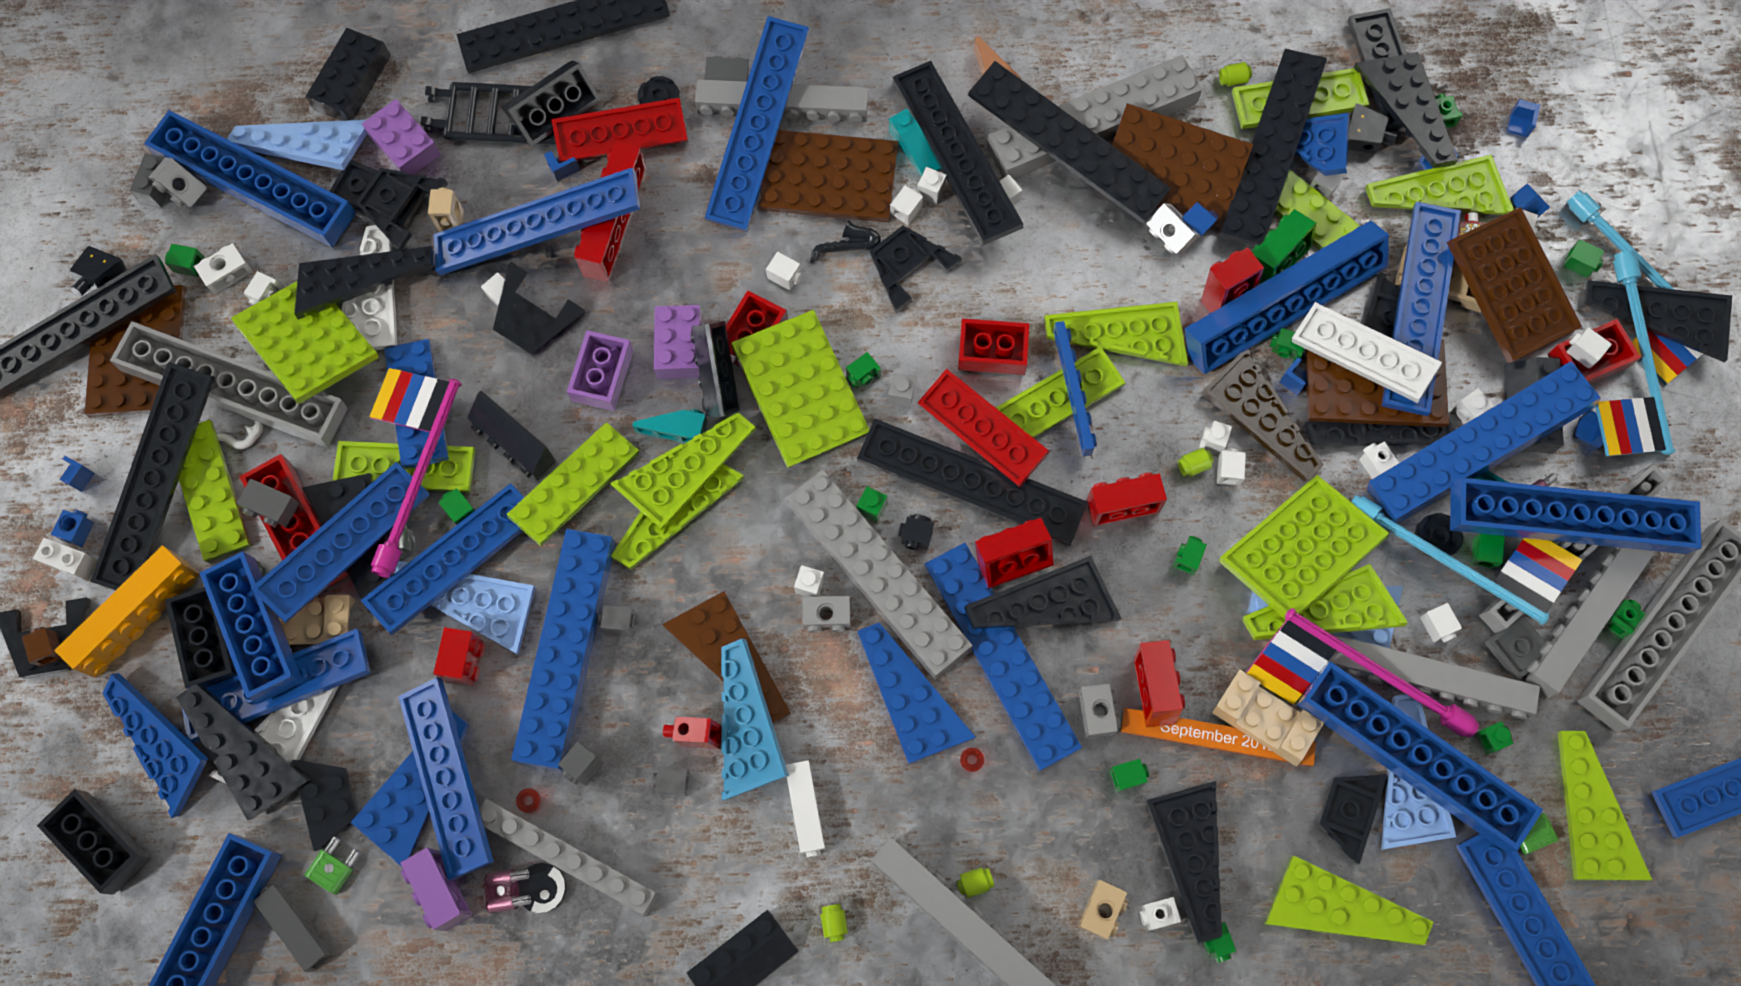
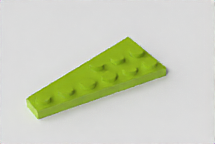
[1365,154,1514,215]
[1044,301,1188,367]
[610,412,756,530]
[611,464,744,570]
[1242,564,1408,640]
[1558,731,1652,881]
[1264,855,1434,945]

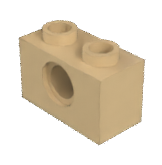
[428,188,464,232]
[1078,880,1129,940]

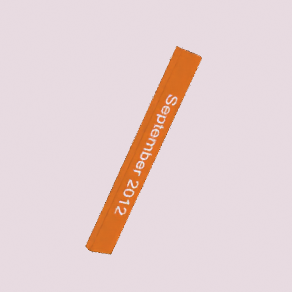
[1120,708,1316,767]

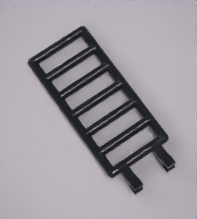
[420,82,583,146]

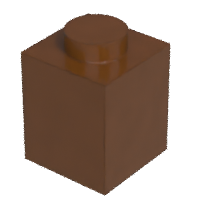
[22,627,62,667]

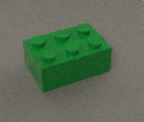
[1252,209,1317,284]

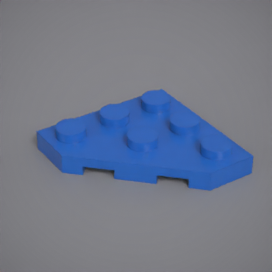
[1295,113,1350,176]

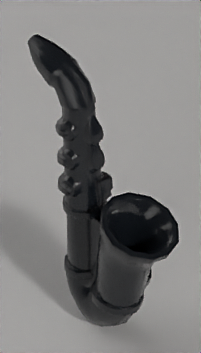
[810,220,881,263]

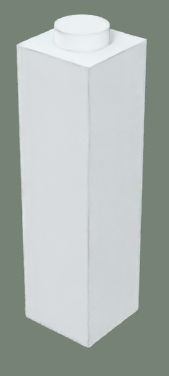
[786,760,826,858]

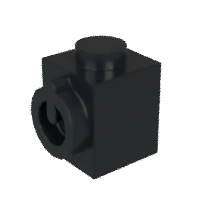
[898,514,934,551]

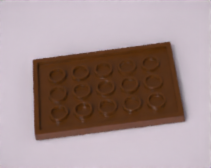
[1112,103,1253,229]
[759,130,898,223]
[1446,207,1582,363]
[84,285,186,417]
[1306,337,1449,427]

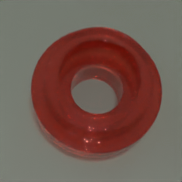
[960,747,984,772]
[516,788,541,813]

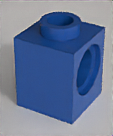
[51,509,94,547]

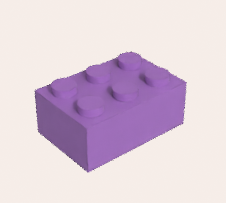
[361,99,441,175]
[654,305,703,379]
[567,330,634,411]
[401,847,473,931]

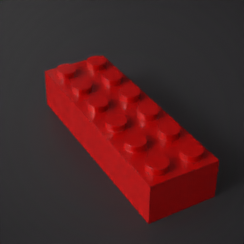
[574,141,647,282]
[239,454,349,588]

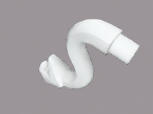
[217,421,263,449]

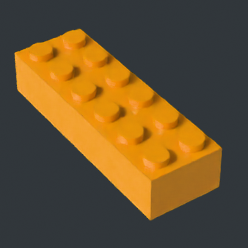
[54,545,200,678]

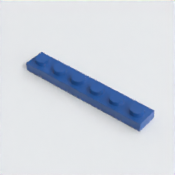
[1053,321,1097,457]

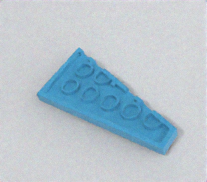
[721,639,789,801]

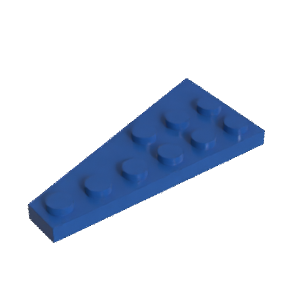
[857,623,976,764]
[102,673,208,818]
[350,710,469,868]

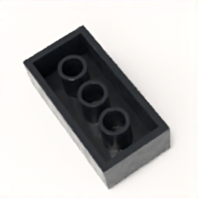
[305,27,391,121]
[165,587,238,689]
[37,789,150,895]

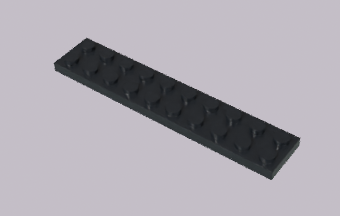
[456,0,670,74]
[1220,48,1327,246]
[892,61,1023,245]
[968,61,1171,224]
[0,254,177,395]
[90,362,215,590]
[857,419,1088,545]

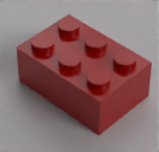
[1201,247,1264,313]
[726,290,788,368]
[958,318,1030,375]
[1547,319,1641,384]
[1086,472,1167,527]
[975,518,1054,589]
[1133,640,1185,727]

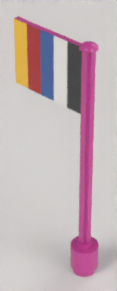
[369,368,462,578]
[1245,608,1479,738]

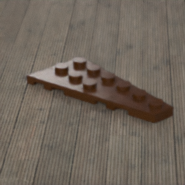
[662,591,791,724]

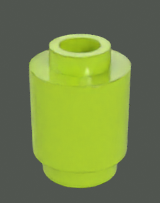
[1219,62,1252,87]
[1177,447,1214,477]
[956,867,995,899]
[820,904,849,943]

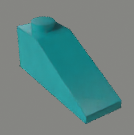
[889,108,941,177]
[632,409,708,443]

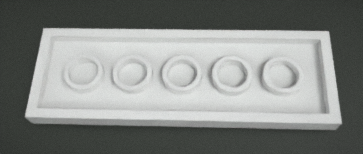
[1292,302,1442,403]

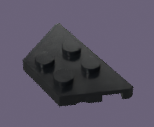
[1363,272,1400,337]
[291,759,358,852]
[1317,774,1388,865]

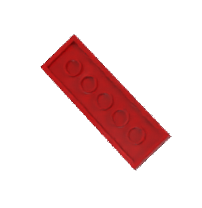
[551,98,688,163]
[917,368,1050,487]

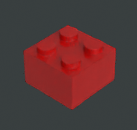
[433,627,485,687]

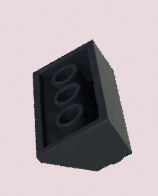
[501,60,601,147]
[691,321,740,417]
[1504,357,1564,454]
[467,390,556,481]
[686,909,799,986]

